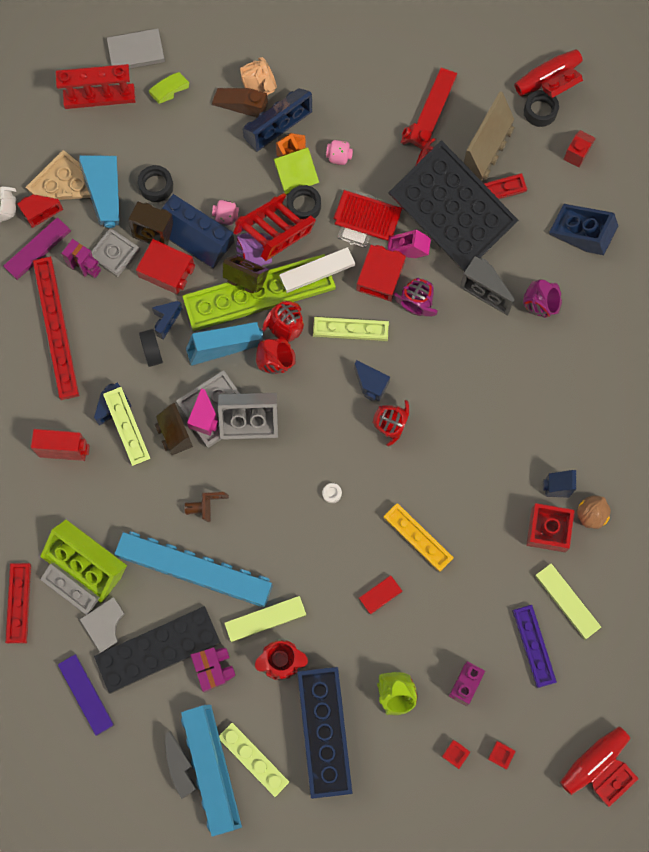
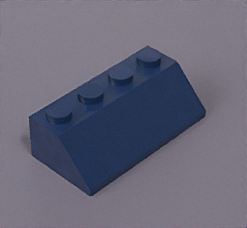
[242,88,312,152]
[162,194,234,269]

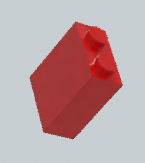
[136,239,195,295]
[356,245,406,302]
[31,429,90,461]

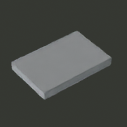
[107,28,165,68]

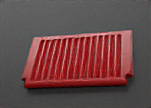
[333,190,402,241]

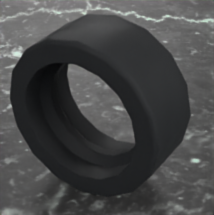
[524,90,559,127]
[138,165,174,202]
[287,185,321,219]
[139,329,163,367]

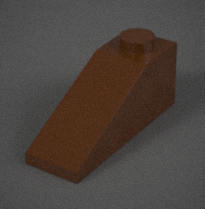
[212,88,268,118]

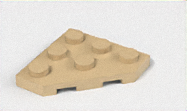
[26,150,91,200]

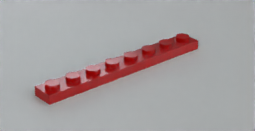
[33,257,80,400]

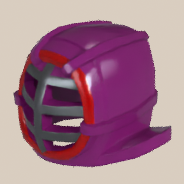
[393,278,438,317]
[523,279,562,318]

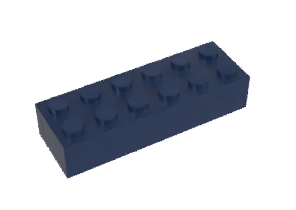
[297,667,353,799]

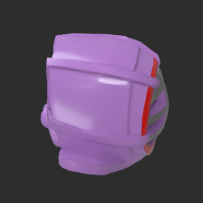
[236,233,272,266]

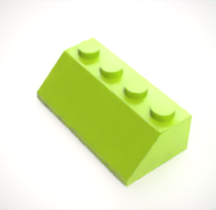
[40,520,127,603]

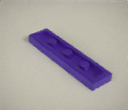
[512,605,557,688]
[58,654,114,736]

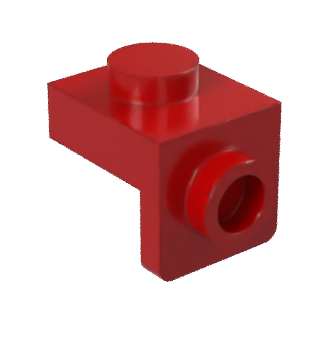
[401,123,432,149]

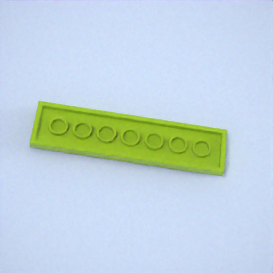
[182,254,336,332]

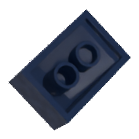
[549,204,618,255]

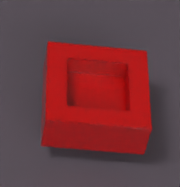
[442,740,470,769]
[487,741,516,770]

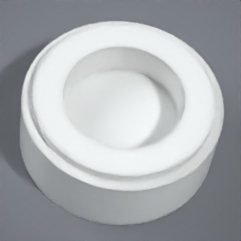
[322,483,342,504]

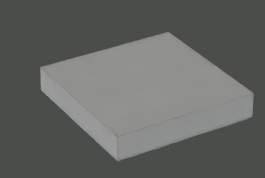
[91,228,140,277]

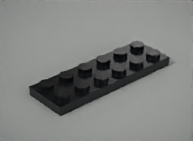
[94,606,221,694]

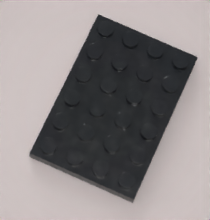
[388,140,519,272]

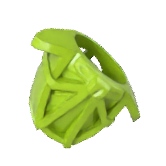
[377,672,418,715]

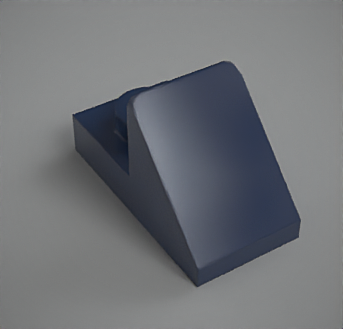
[152,301,182,340]

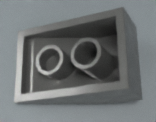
[460,256,515,316]

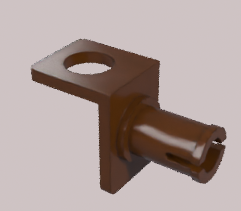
[185,492,229,522]

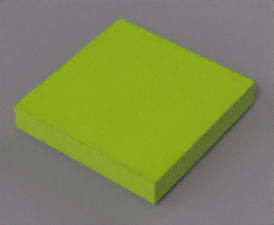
[273,147,319,194]

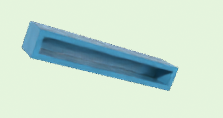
[181,705,242,836]

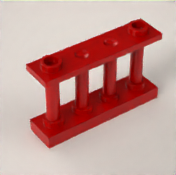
[56,64,136,109]
[233,193,316,261]

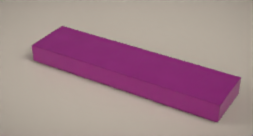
[3,217,71,280]

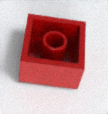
[526,503,575,552]

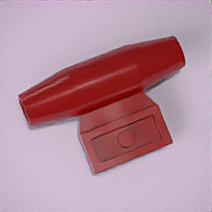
[514,49,583,98]
[560,727,638,807]

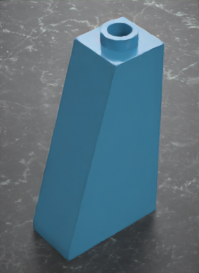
[79,155,119,228]
[186,322,263,365]

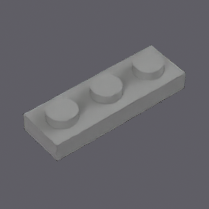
[40,563,100,615]

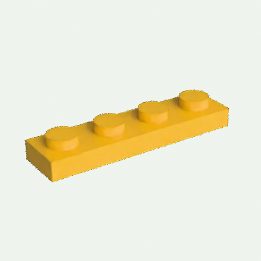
[383,503,454,573]

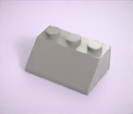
[218,393,278,439]

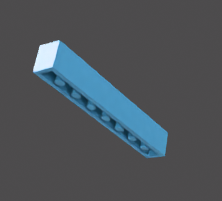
[114,531,273,608]

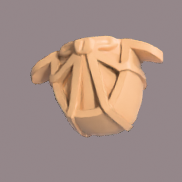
[240,57,277,96]

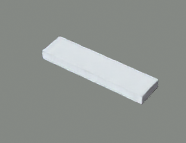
[279,247,355,293]

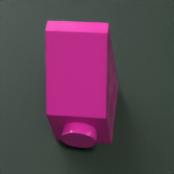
[387,230,431,258]
[187,388,219,436]

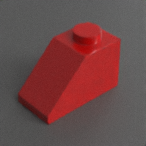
[563,130,596,168]
[17,194,63,228]

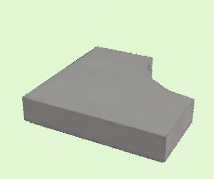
[80,597,125,653]

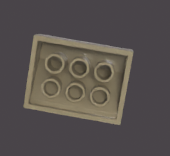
[464,91,515,181]

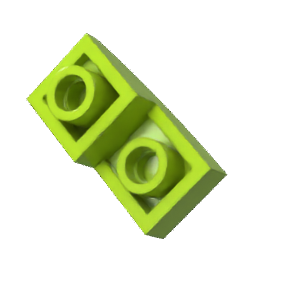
[149,72,189,104]

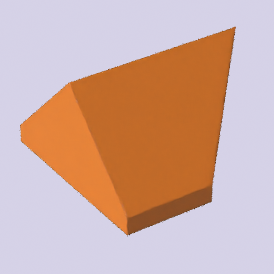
[276,133,306,157]

